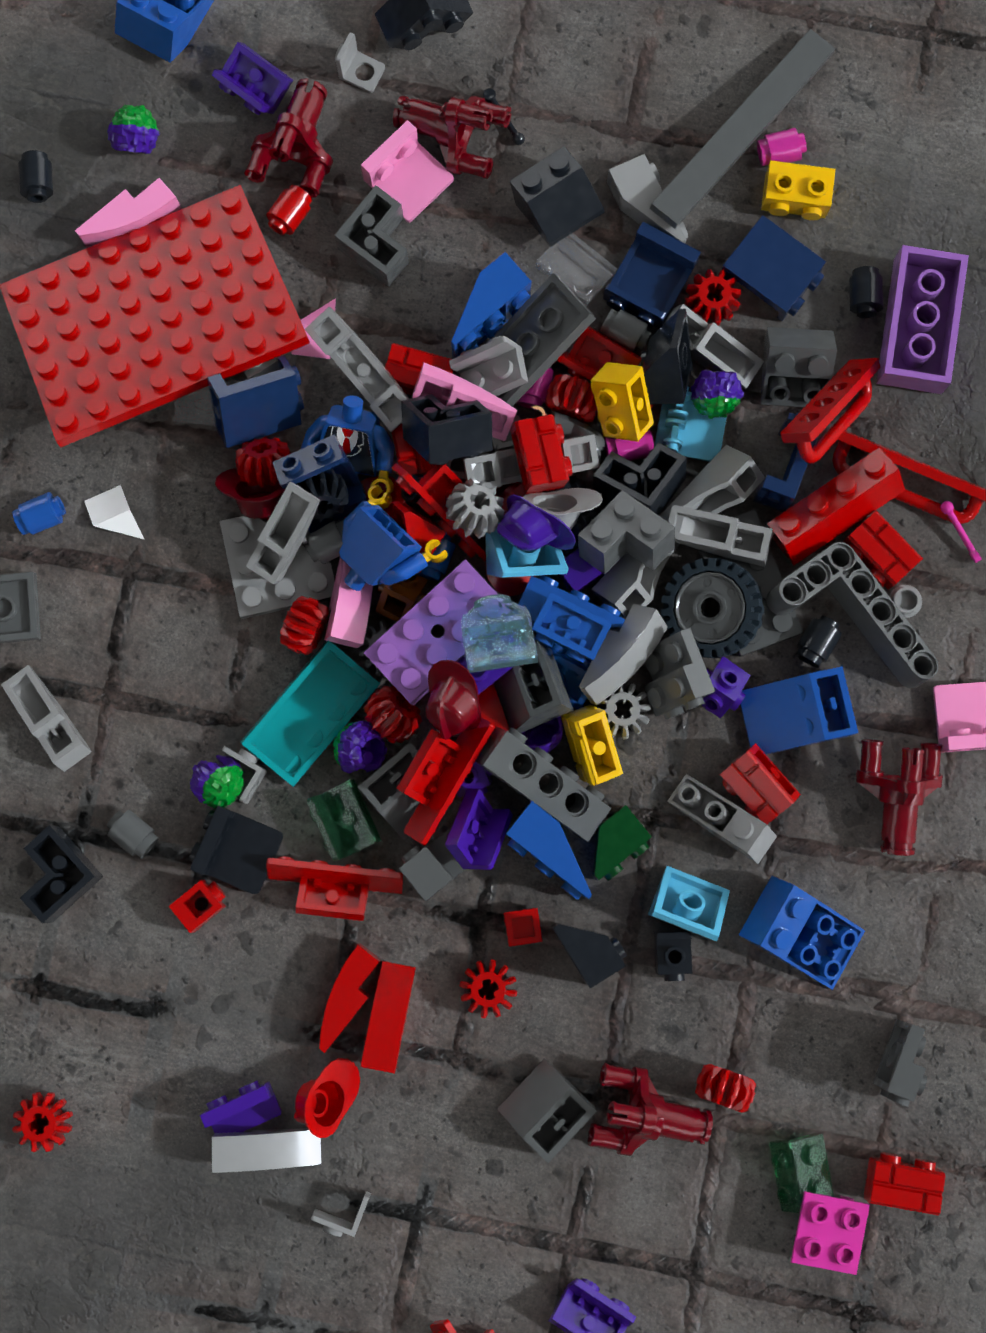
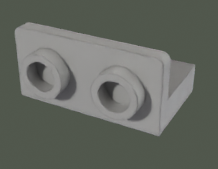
[449,336,528,396]

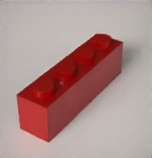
[767,447,905,566]

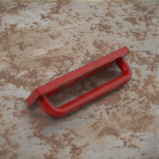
[780,358,881,464]
[832,431,986,524]

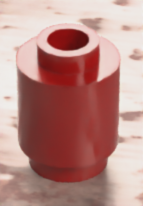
[266,185,312,235]

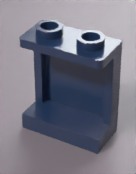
[722,215,826,321]
[603,222,701,328]
[207,355,304,448]
[753,412,817,512]
[273,434,368,533]

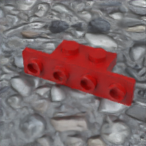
[553,327,654,410]
[392,463,486,561]
[396,718,495,845]
[266,856,403,921]

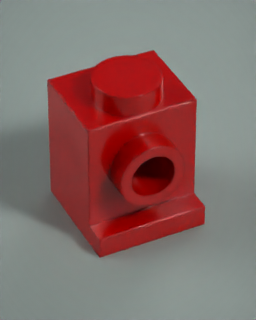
[169,880,226,933]

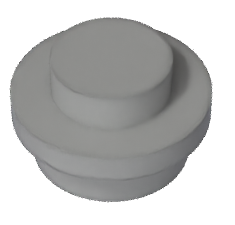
[889,585,922,618]

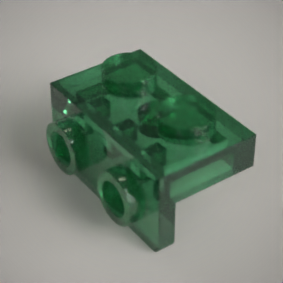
[307,779,382,862]
[770,1133,834,1213]

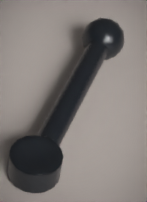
[483,88,525,146]

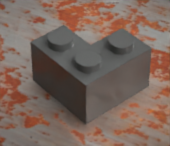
[334,185,409,287]
[578,490,675,575]
[399,825,466,901]

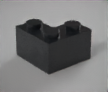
[375,0,473,50]
[401,394,493,465]
[593,443,687,515]
[20,825,104,924]

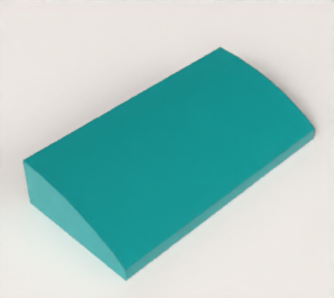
[240,641,380,787]

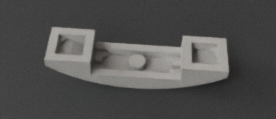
[305,307,409,432]
[463,434,600,489]

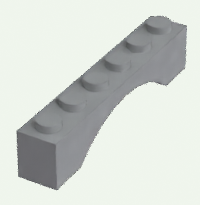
[592,445,765,620]

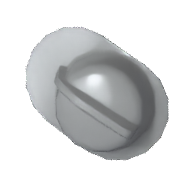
[523,488,603,530]

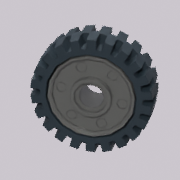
[661,558,764,658]

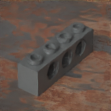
[475,727,611,842]

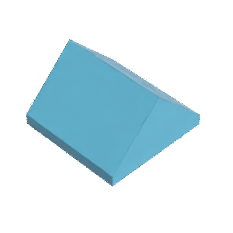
[485,522,569,578]
[648,866,730,941]

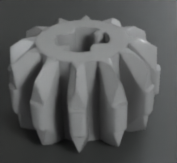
[446,478,505,539]
[598,684,651,740]

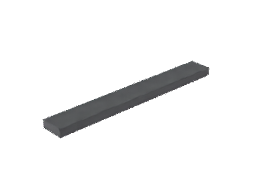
[650,29,836,229]

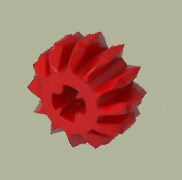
[685,269,741,326]
[545,374,598,423]
[235,436,291,488]
[280,596,329,655]
[364,685,422,743]
[459,959,517,1018]
[695,1064,756,1113]
[12,1092,73,1152]

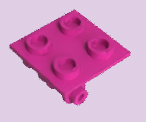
[790,1191,870,1275]

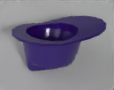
[497,494,576,551]

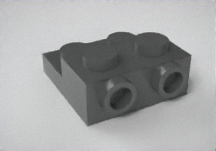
[644,628,715,720]
[873,1019,927,1107]

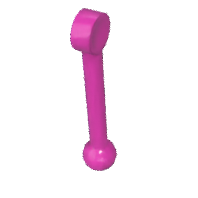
[941,501,982,563]

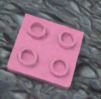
[361,120,454,223]
[933,682,986,753]

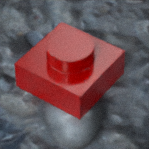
[504,907,543,947]

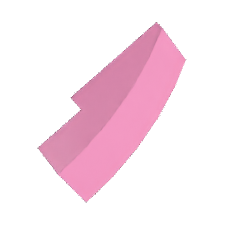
[75,178,182,247]
[412,363,517,441]
[324,558,373,648]

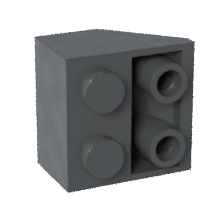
[761,327,837,407]
[493,641,574,733]
[358,743,456,840]
[497,1058,597,1163]

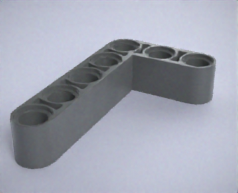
[766,542,939,688]

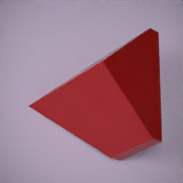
[391,500,446,574]

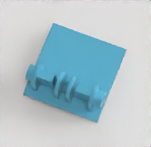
[654,387,727,462]

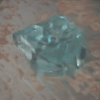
[461,594,538,673]

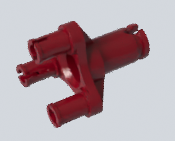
[244,78,333,198]
[393,95,512,179]
[856,739,943,856]
[587,1063,713,1156]

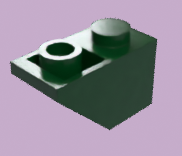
[593,805,652,881]

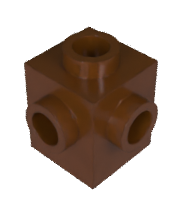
[375,574,428,622]

